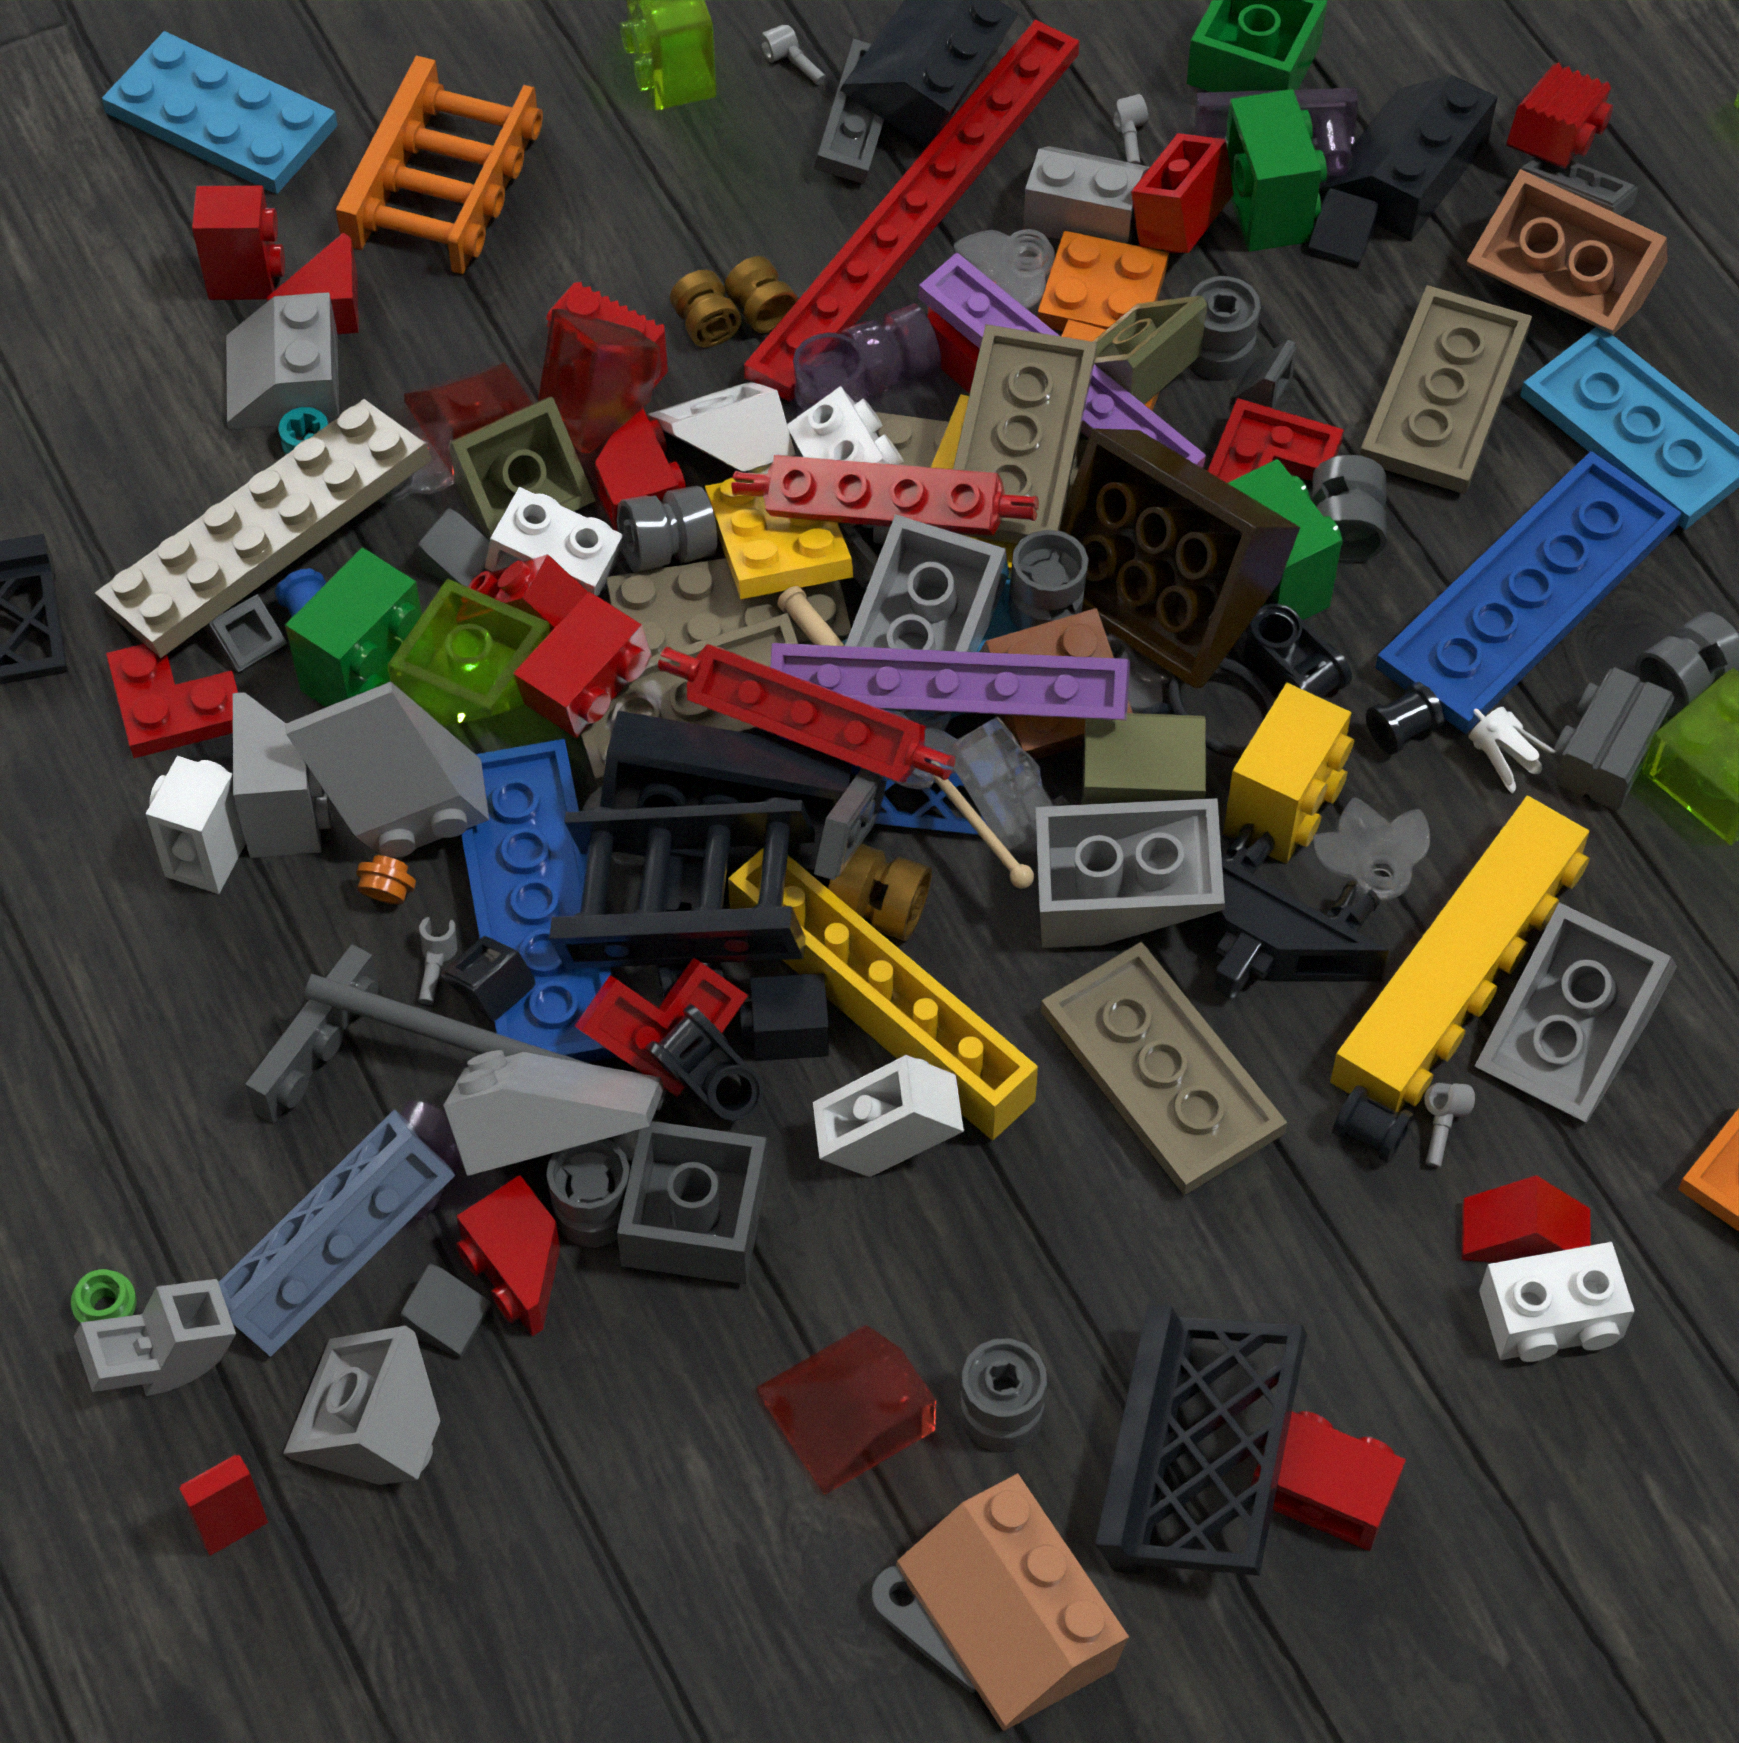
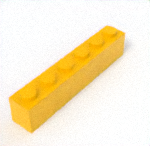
[1330,795,1590,1113]
[728,848,1038,1141]

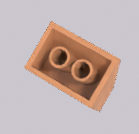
[1466,169,1668,335]
[896,1473,1129,1731]

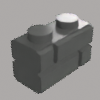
[1552,667,1675,810]

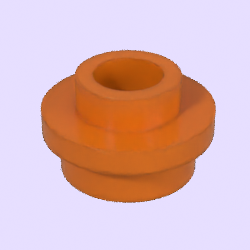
[356,855,416,905]

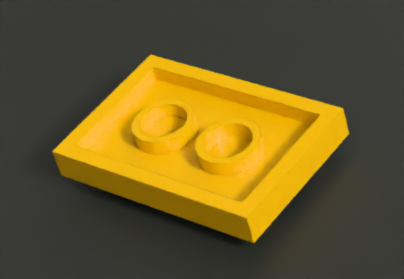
[705,478,853,599]

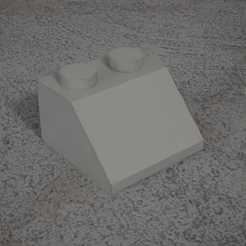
[1023,146,1150,244]
[226,292,339,429]
[233,693,332,858]

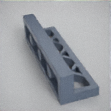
[218,1109,455,1357]

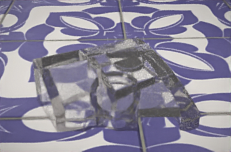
[943,716,1069,851]

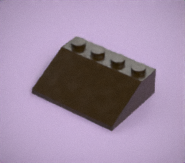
[1059,428,1301,688]

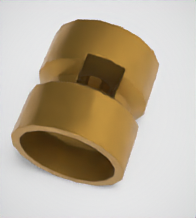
[828,844,932,941]

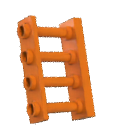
[336,55,543,274]

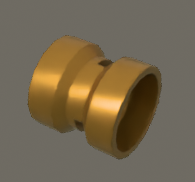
[724,256,798,333]
[670,270,741,348]

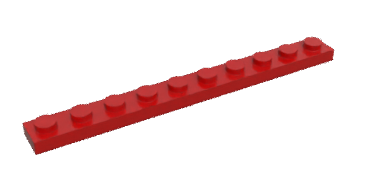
[744,20,1080,402]

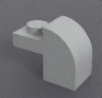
[74,1279,236,1396]

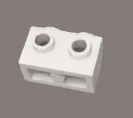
[787,386,904,527]
[485,487,623,596]
[146,756,246,894]
[813,1055,964,1177]
[1479,1242,1634,1362]

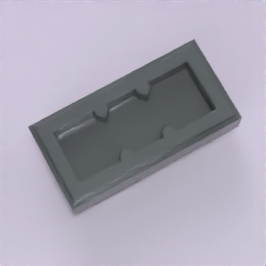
[1518,157,1638,215]

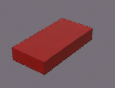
[179,1455,268,1556]

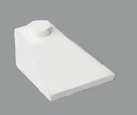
[647,381,796,474]

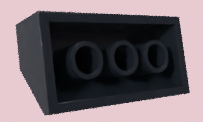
[600,710,852,888]

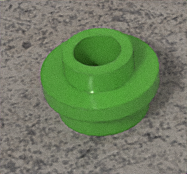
[71,1269,137,1324]

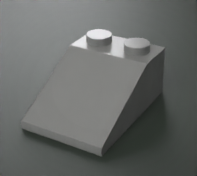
[845,514,1009,652]
[285,682,489,858]
[1036,798,1225,948]
[1475,902,1677,1123]
[443,1050,664,1176]

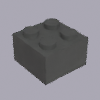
[617,1121,768,1284]

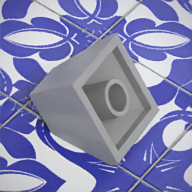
[283,1326,440,1485]

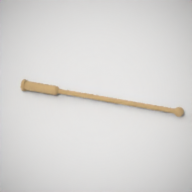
[777,586,1034,889]

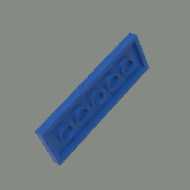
[1375,451,1681,734]
[461,739,618,1063]

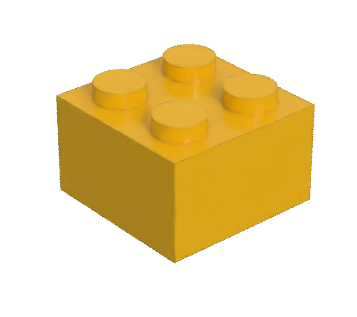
[1223,683,1354,864]

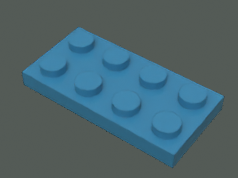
[102,31,338,194]
[1520,327,1739,530]

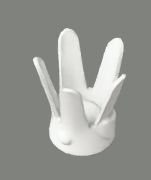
[1469,707,1556,793]

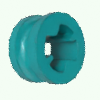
[278,407,328,455]

